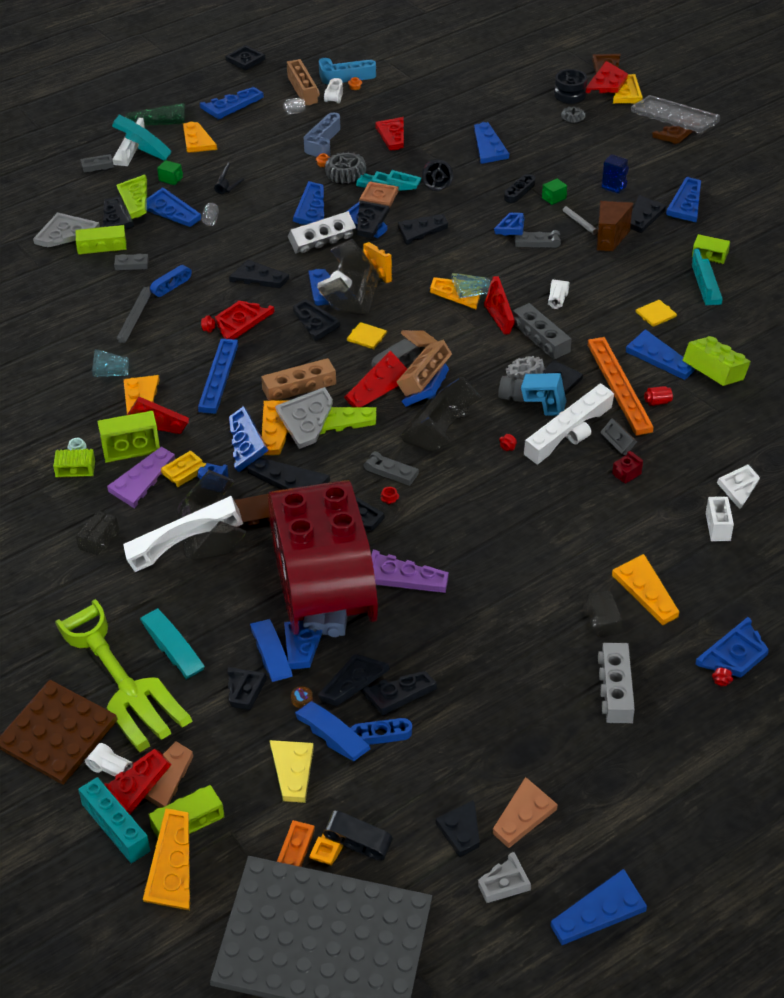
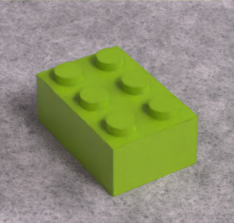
[682,336,751,386]
[98,411,160,463]

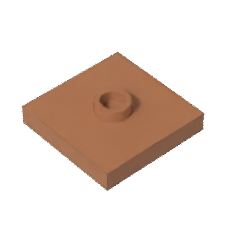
[359,182,399,208]

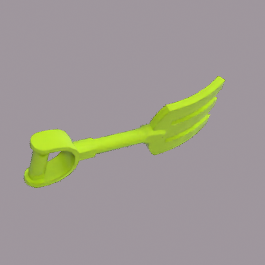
[55,599,193,752]

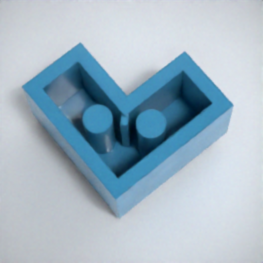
[521,373,566,415]

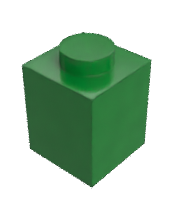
[157,160,183,185]
[542,178,567,205]

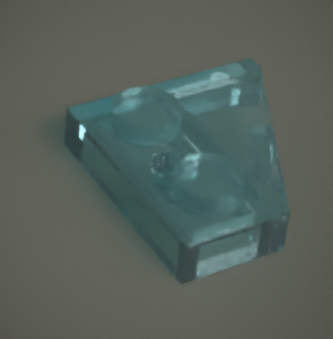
[451,273,490,298]
[92,350,129,377]

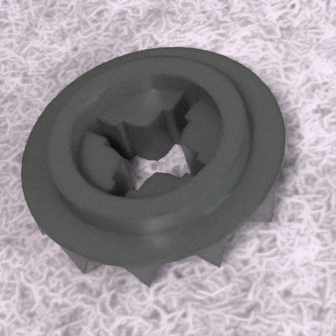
[561,107,585,123]

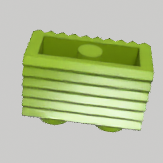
[692,234,730,264]
[53,449,95,477]

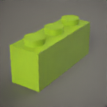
[75,225,127,254]
[149,785,224,838]

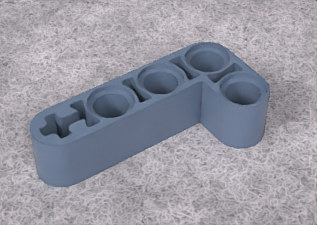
[304,112,340,157]

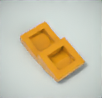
[309,834,343,865]

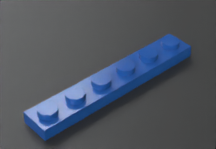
[198,339,238,414]

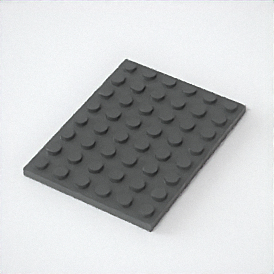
[210,856,432,998]

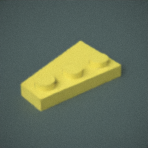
[270,740,314,803]

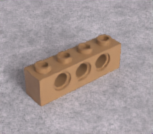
[397,340,452,396]
[261,358,336,401]

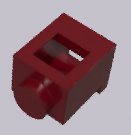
[612,451,643,484]

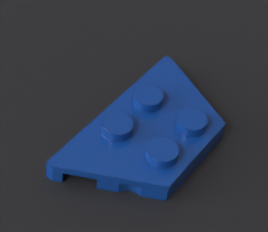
[696,617,768,678]

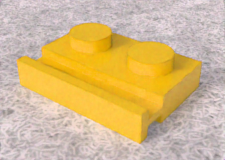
[161,451,207,487]

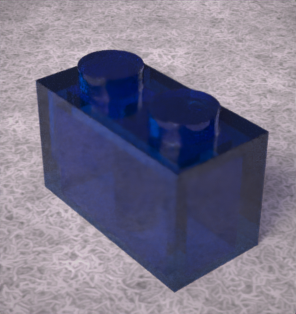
[602,154,629,193]

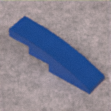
[250,619,293,682]
[295,701,370,761]

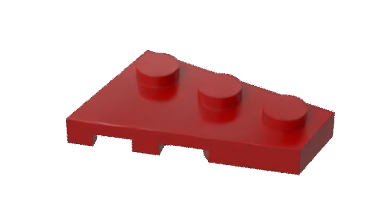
[375,117,404,151]
[484,276,515,334]
[127,397,189,434]
[104,749,172,814]

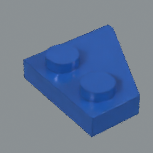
[494,213,525,236]

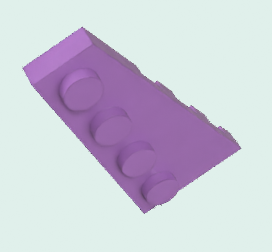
[107,446,175,508]
[371,549,449,593]

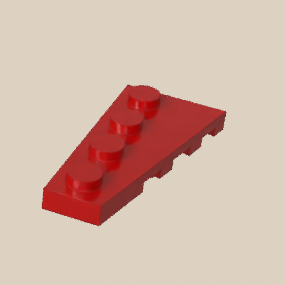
[344,351,407,407]

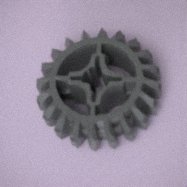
[325,152,366,184]

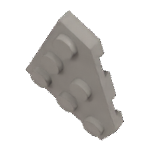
[33,213,100,247]
[275,387,333,449]

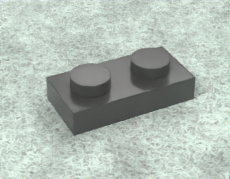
[81,154,114,172]
[114,254,149,270]
[600,418,637,456]

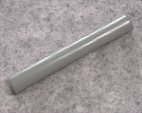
[563,206,598,235]

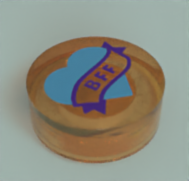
[291,686,313,708]

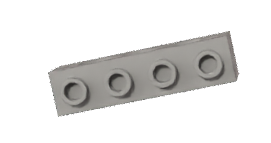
[288,211,356,254]
[598,643,635,723]

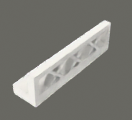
[113,118,145,166]

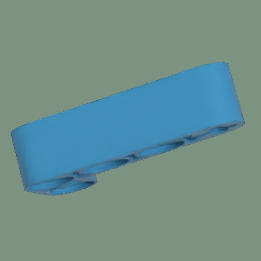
[319,58,376,84]

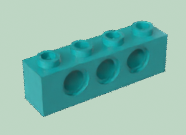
[78,777,150,864]

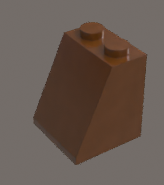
[597,201,633,251]

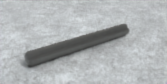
[117,286,151,343]

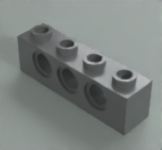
[513,303,572,359]

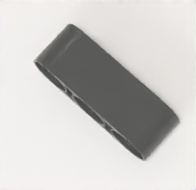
[371,339,421,367]

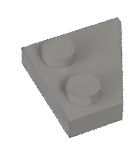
[478,852,531,903]

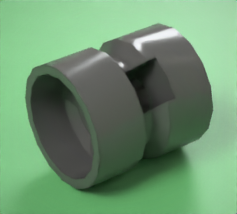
[498,376,524,402]

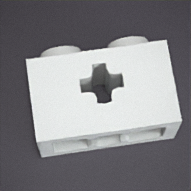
[706,497,734,541]

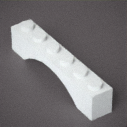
[524,383,614,465]
[123,496,243,572]

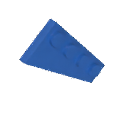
[200,87,264,119]
[229,406,269,472]
[551,869,647,945]

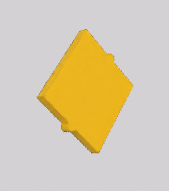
[636,300,677,327]
[347,322,387,349]

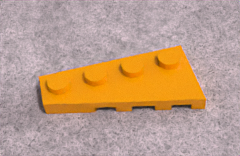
[123,375,160,414]
[262,400,290,455]
[612,554,679,625]
[143,808,190,911]

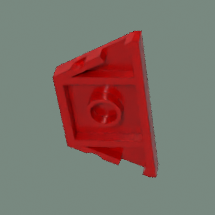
[586,61,628,93]
[215,301,275,340]

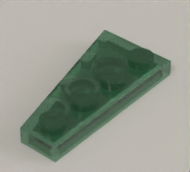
[125,103,185,125]

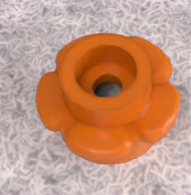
[348,77,362,90]
[316,153,330,167]

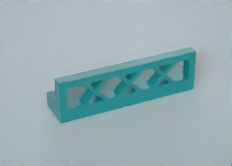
[692,249,723,305]

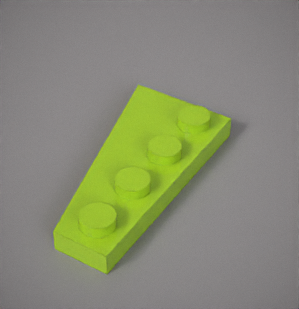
[116,175,147,219]
[320,407,376,434]

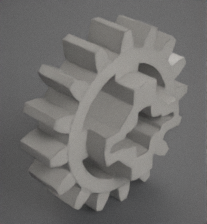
[506,356,545,380]

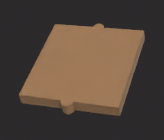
[401,330,438,347]

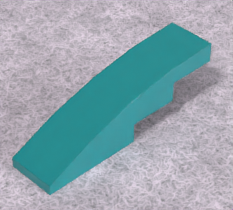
[112,115,172,161]
[356,170,421,191]
[140,608,205,679]

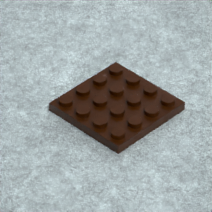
[0,680,118,785]

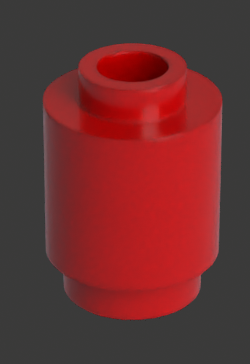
[644,386,673,406]

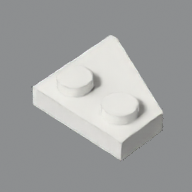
[717,465,760,509]

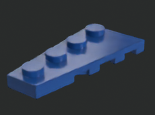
[474,122,509,164]
[666,177,701,222]
[293,181,324,225]
[147,188,202,227]
[626,329,695,380]

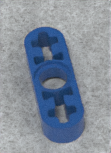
[150,265,192,297]
[351,718,412,745]

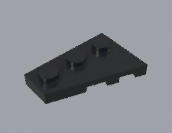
[357,200,389,238]

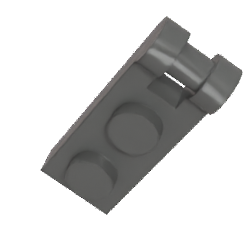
[515,230,561,248]
[363,451,419,486]

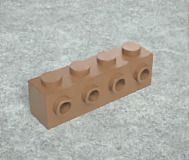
[287,59,320,105]

